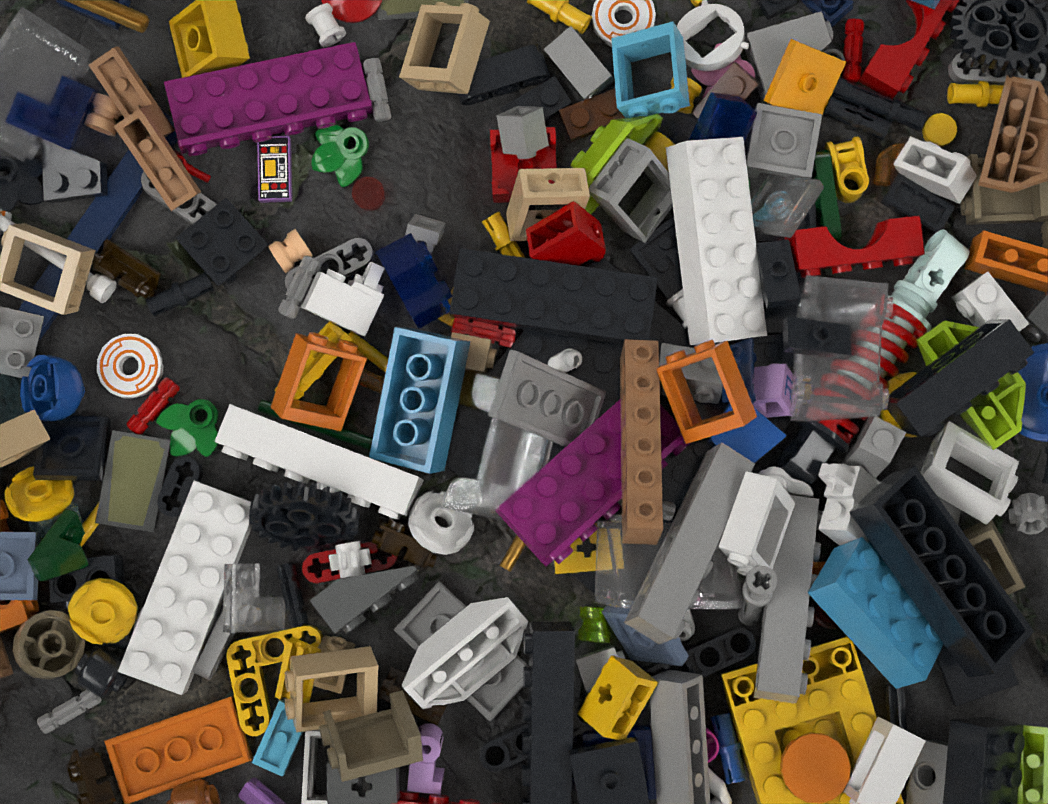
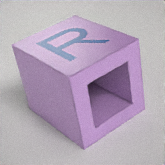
[753,363,798,418]

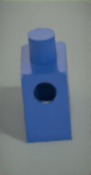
[706,402,786,463]

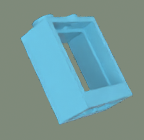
[611,21,690,118]

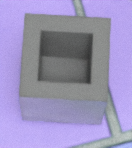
[496,106,549,159]

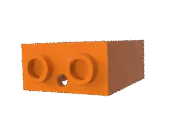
[271,332,367,431]
[656,339,757,444]

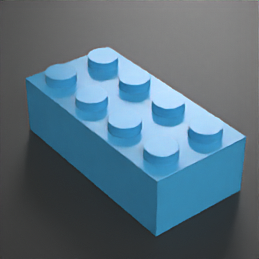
[369,327,471,474]
[808,537,944,689]

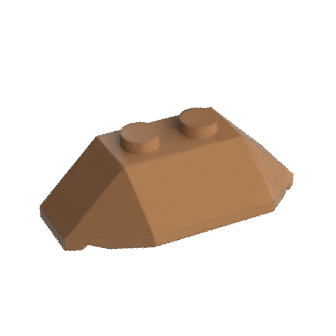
[978,75,1048,193]

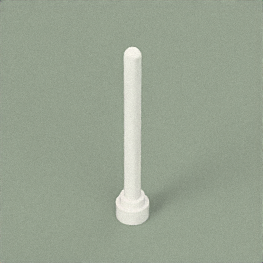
[0,214,117,303]

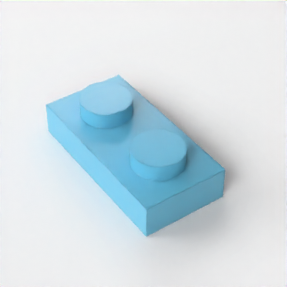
[252,699,303,776]

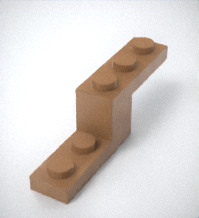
[89,46,201,211]

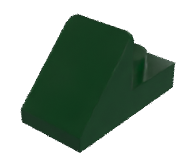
[27,509,89,581]

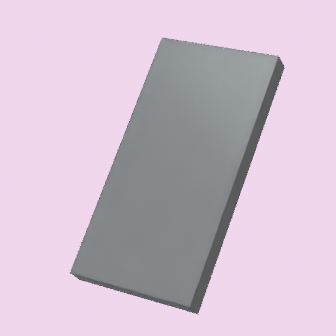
[488,350,606,447]
[394,581,529,722]

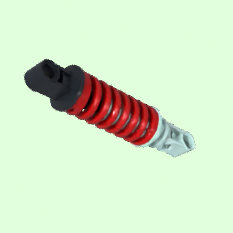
[776,229,970,485]

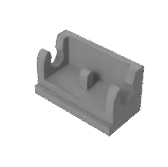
[544,26,615,100]

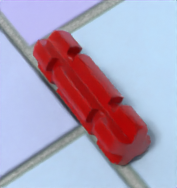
[842,18,864,82]
[451,318,516,348]
[126,377,180,435]

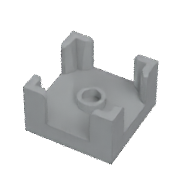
[746,103,822,187]

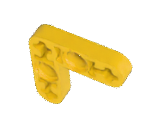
[226,625,323,736]

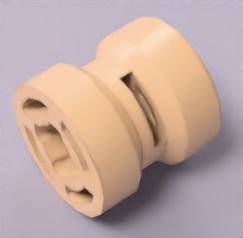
[84,93,123,137]
[268,229,313,273]

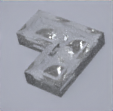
[223,564,285,633]

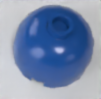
[20,355,85,421]

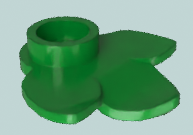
[311,124,369,188]
[156,399,218,457]

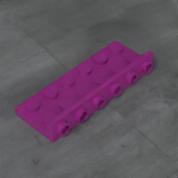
[164,42,373,156]
[495,399,691,567]

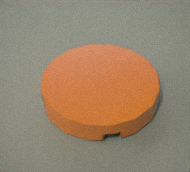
[780,732,851,804]

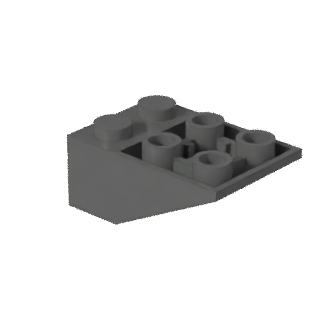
[310,565,421,634]

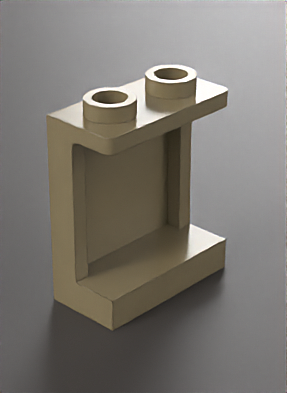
[960,154,1048,225]
[319,690,423,782]

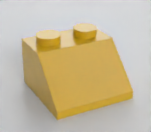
[169,0,250,78]

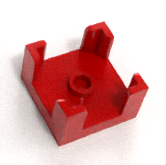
[490,127,557,203]

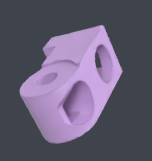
[407,723,445,795]

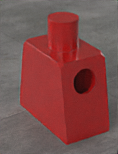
[526,201,606,266]

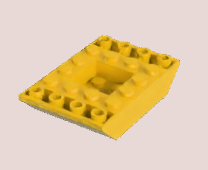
[721,636,904,804]

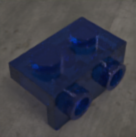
[688,92,757,141]

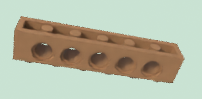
[620,339,663,545]

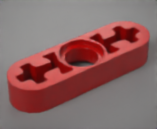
[302,542,399,583]

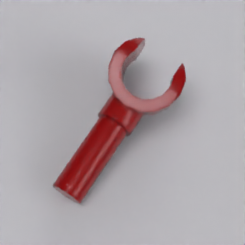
[173,150,211,183]

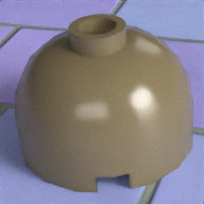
[12,610,85,679]

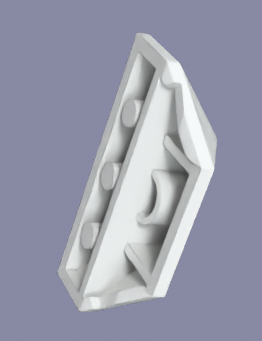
[402,597,528,709]

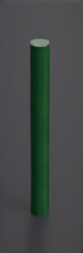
[258,399,373,451]

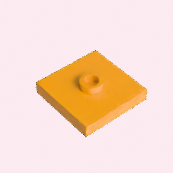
[763,39,846,115]

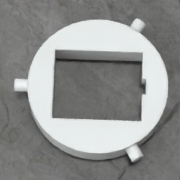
[677,0,749,71]

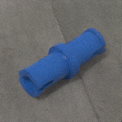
[710,712,747,784]

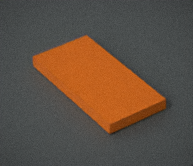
[104,696,254,804]

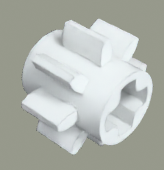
[329,541,372,579]

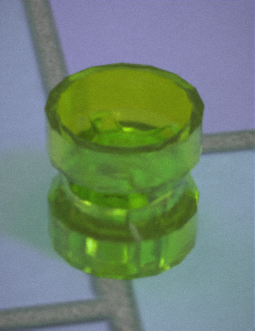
[577,606,611,643]

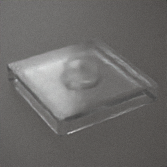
[751,175,824,238]

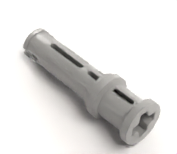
[738,566,778,625]

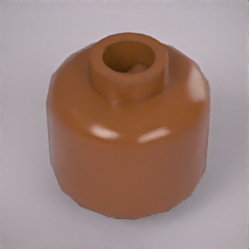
[167,779,220,804]

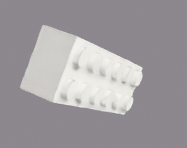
[666,137,767,345]
[215,404,424,520]
[118,481,253,695]

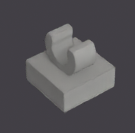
[405,214,446,255]

